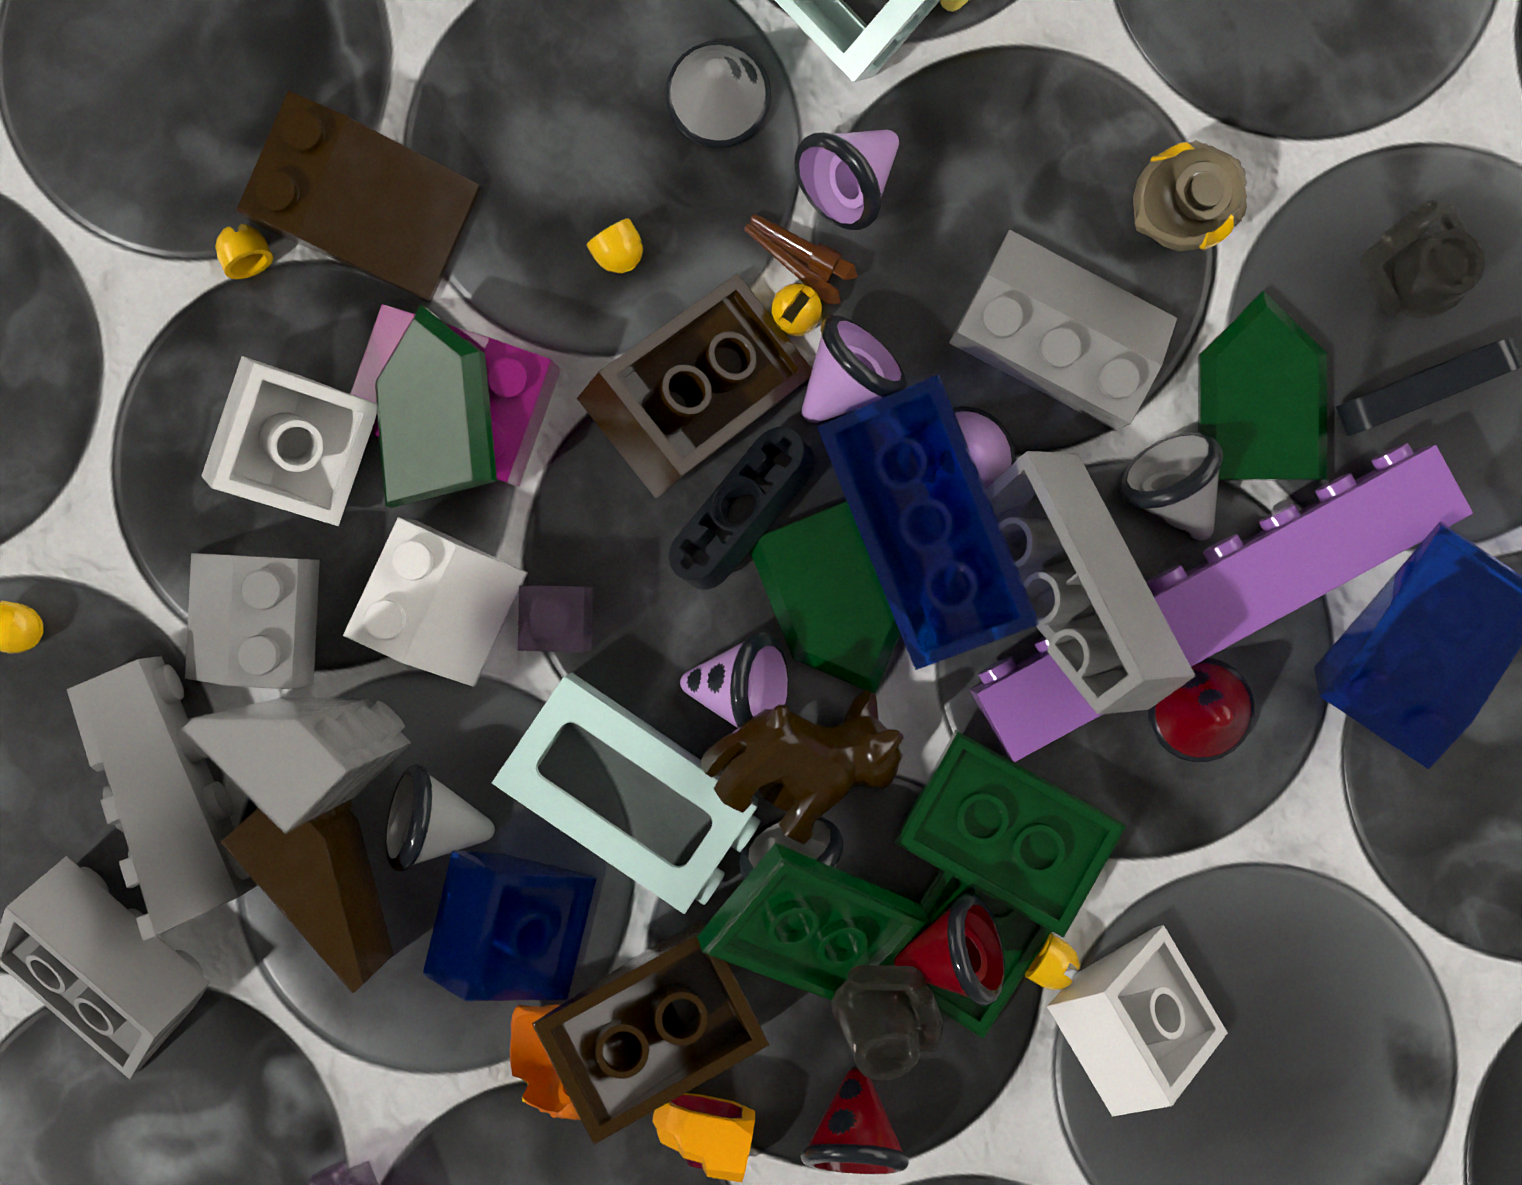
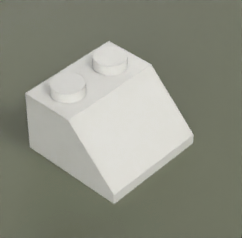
[202,356,377,526]
[343,517,528,686]
[1047,925,1228,1117]

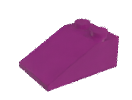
[350,304,561,487]

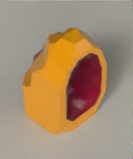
[652,1093,755,1183]

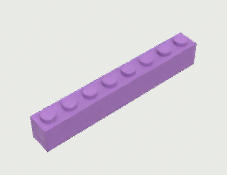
[970,442,1473,762]

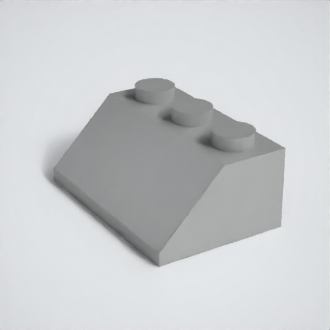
[949,230,1177,431]
[0,856,210,1079]

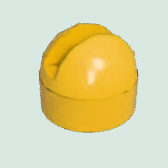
[586,218,643,273]
[215,224,273,279]
[771,283,822,337]
[0,601,43,653]
[1025,933,1080,990]

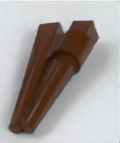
[744,213,858,305]

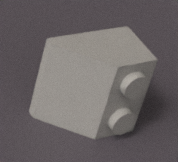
[185,553,320,689]

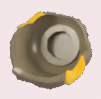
[1133,140,1247,252]

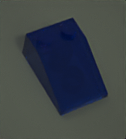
[1314,521,1522,770]

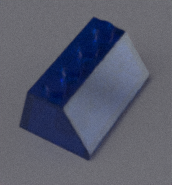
[817,375,1039,670]

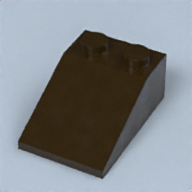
[236,90,481,302]
[577,273,812,499]
[220,799,394,993]
[532,921,769,1145]

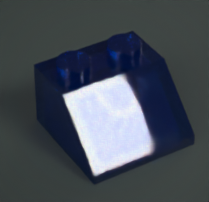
[422,850,597,1001]

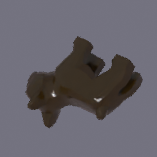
[700,690,904,845]

